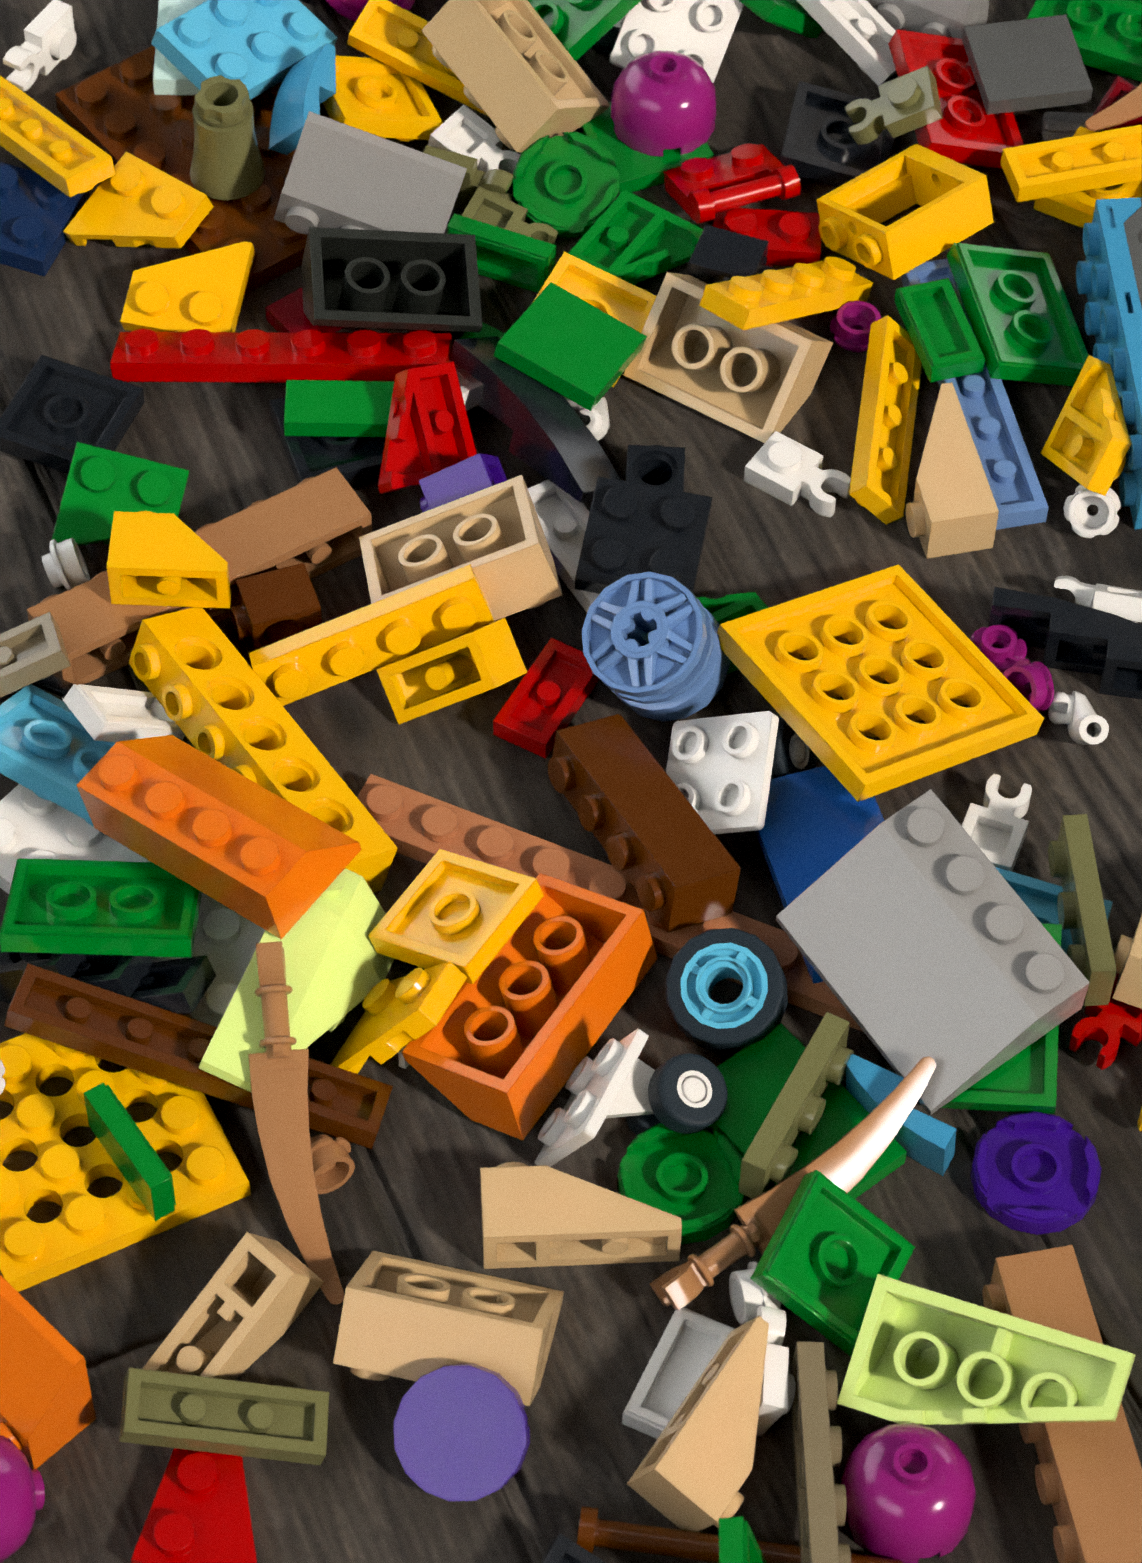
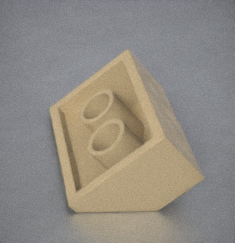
[421,0,610,153]
[623,272,833,443]
[359,475,563,621]
[333,1251,564,1406]

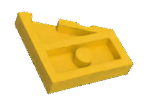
[63,152,214,248]
[120,242,255,332]
[1041,355,1131,496]
[330,961,468,1074]

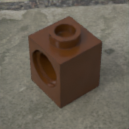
[229,563,322,652]

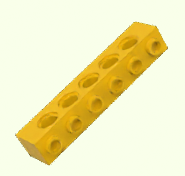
[128,607,398,893]

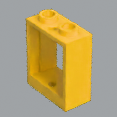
[816,144,994,280]

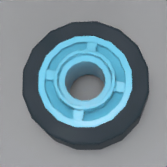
[665,928,788,1054]

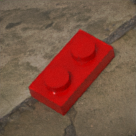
[713,207,821,266]
[493,638,600,759]

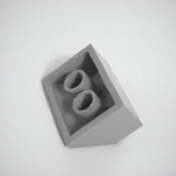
[274,111,467,234]

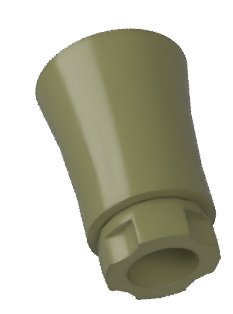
[190,75,266,200]

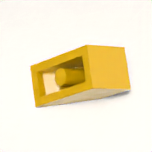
[107,511,231,609]
[376,618,527,724]

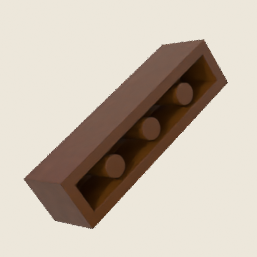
[548,713,741,933]

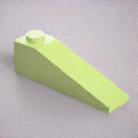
[199,868,394,1093]
[837,1274,1135,1425]

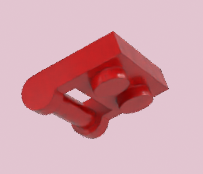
[663,144,801,224]

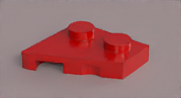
[378,361,477,494]
[131,1448,257,1563]

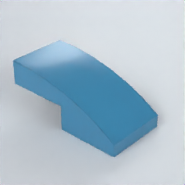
[269,43,336,155]
[846,1054,956,1176]

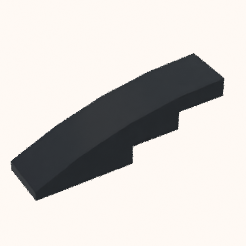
[449,336,621,503]
[988,586,1142,699]
[0,947,216,1014]

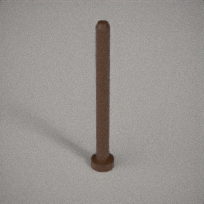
[577,1506,903,1563]

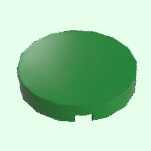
[513,132,620,238]
[617,1123,744,1245]

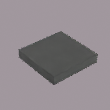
[962,15,1093,115]

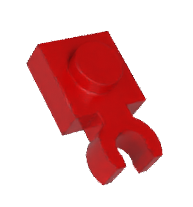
[1069,973,1142,1070]

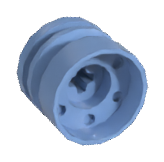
[582,572,730,722]

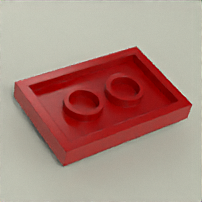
[888,29,1024,168]

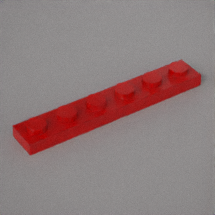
[110,329,453,383]

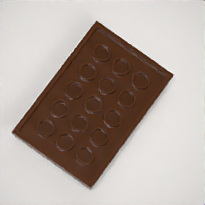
[55,46,331,294]

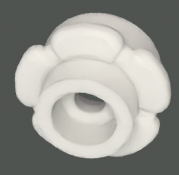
[1064,484,1121,538]
[41,538,90,590]
[729,1262,781,1324]

